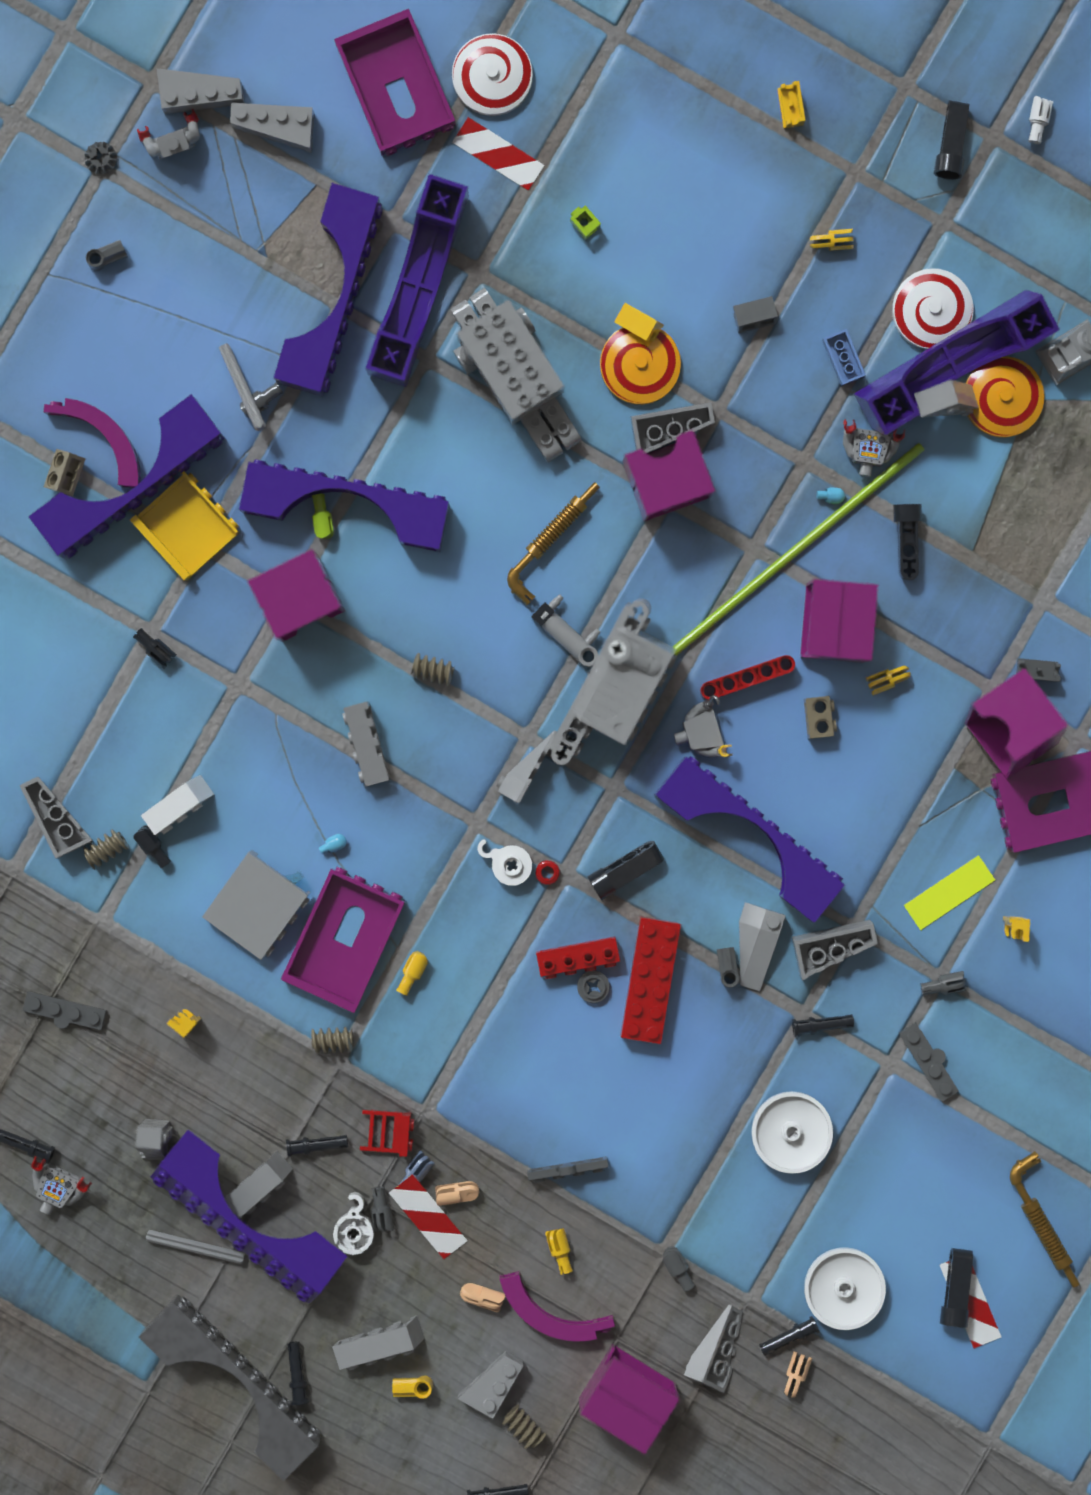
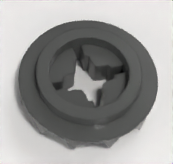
[84,141,117,174]
[577,970,609,1003]

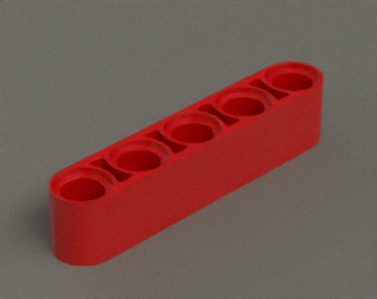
[700,655,795,700]

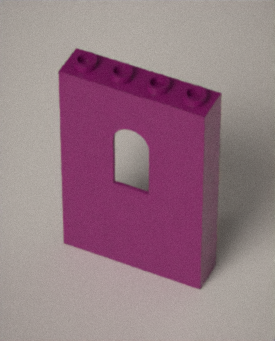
[334,8,456,156]
[990,751,1091,853]
[280,867,406,1013]

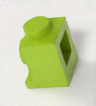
[570,205,601,240]

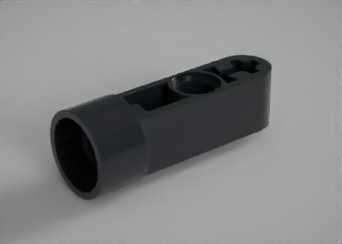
[934,100,969,180]
[893,504,922,580]
[587,841,664,901]
[940,1248,973,1328]

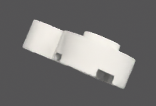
[478,839,532,885]
[333,1192,374,1255]

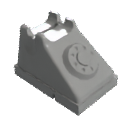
[1035,319,1091,385]

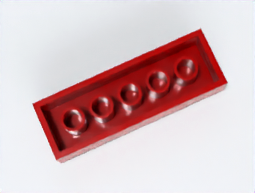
[620,916,681,1044]

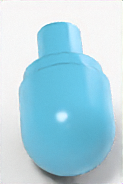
[816,487,845,504]
[319,834,347,854]

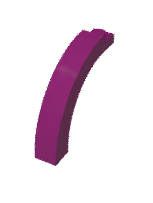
[43,398,141,488]
[499,1271,615,1341]

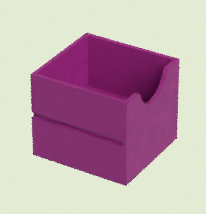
[622,430,715,522]
[247,549,345,642]
[800,579,878,663]
[965,668,1068,779]
[579,1344,679,1454]

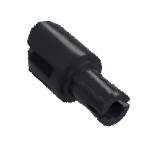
[133,628,177,669]
[133,825,171,868]

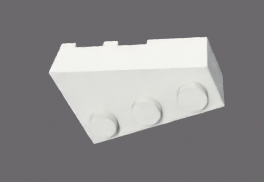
[141,775,214,835]

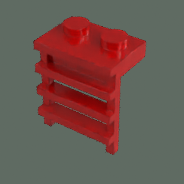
[360,1110,414,1157]

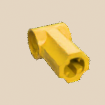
[392,1375,434,1399]

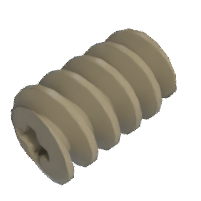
[411,653,455,687]
[83,829,129,870]
[311,1027,354,1054]
[502,1404,546,1449]

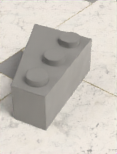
[914,380,979,417]

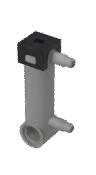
[531,594,600,667]

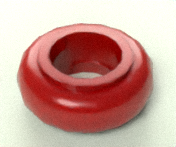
[535,860,560,885]

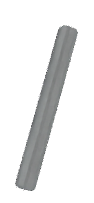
[219,343,266,431]
[146,1230,245,1264]

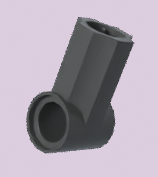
[86,240,127,271]
[716,947,739,987]

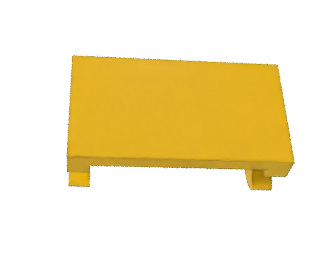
[777,81,805,129]
[614,303,664,342]
[1003,916,1030,942]
[167,1009,201,1038]

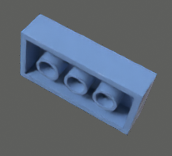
[822,329,866,386]

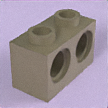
[44,449,86,497]
[804,696,837,739]

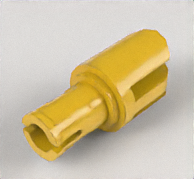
[396,951,428,996]
[545,1228,573,1275]

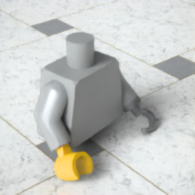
[674,695,733,758]

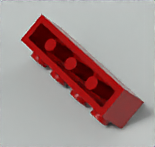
[536,936,620,979]

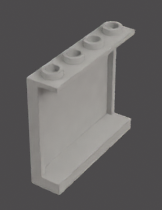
[202,850,311,960]

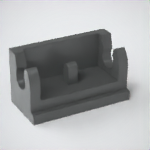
[733,296,778,333]
[1016,658,1061,682]

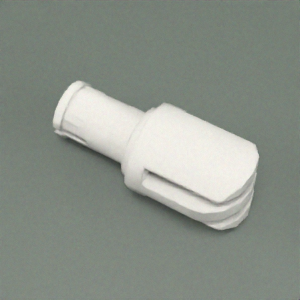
[1028,96,1054,144]

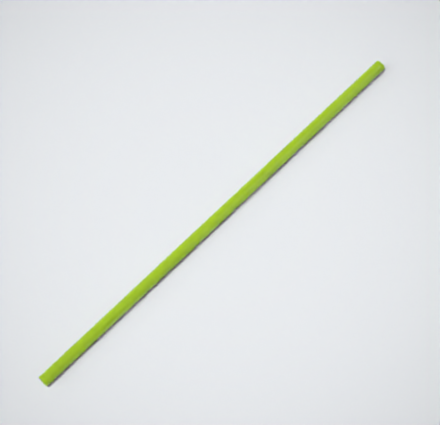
[672,443,925,656]

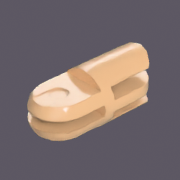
[435,1181,479,1206]
[460,1283,505,1312]
[784,1351,813,1398]

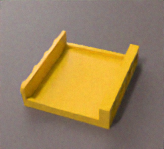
[130,471,240,581]

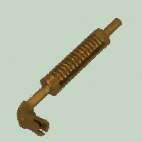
[507,482,600,606]
[1010,1151,1080,1288]

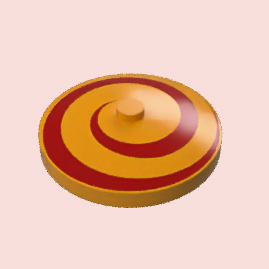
[600,328,681,405]
[966,356,1044,438]

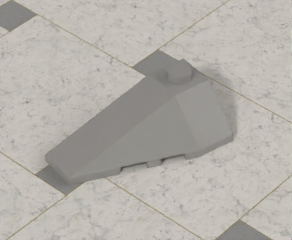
[684,1305,743,1393]

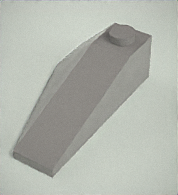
[497,730,557,803]
[739,902,786,991]

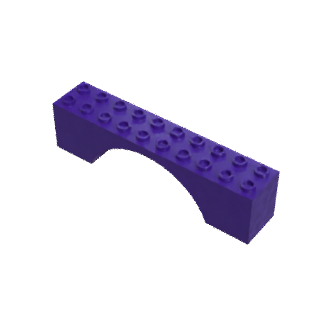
[365,174,469,387]
[273,183,383,397]
[854,290,1060,435]
[28,394,225,559]
[239,459,450,552]
[654,756,845,923]
[150,1130,347,1304]

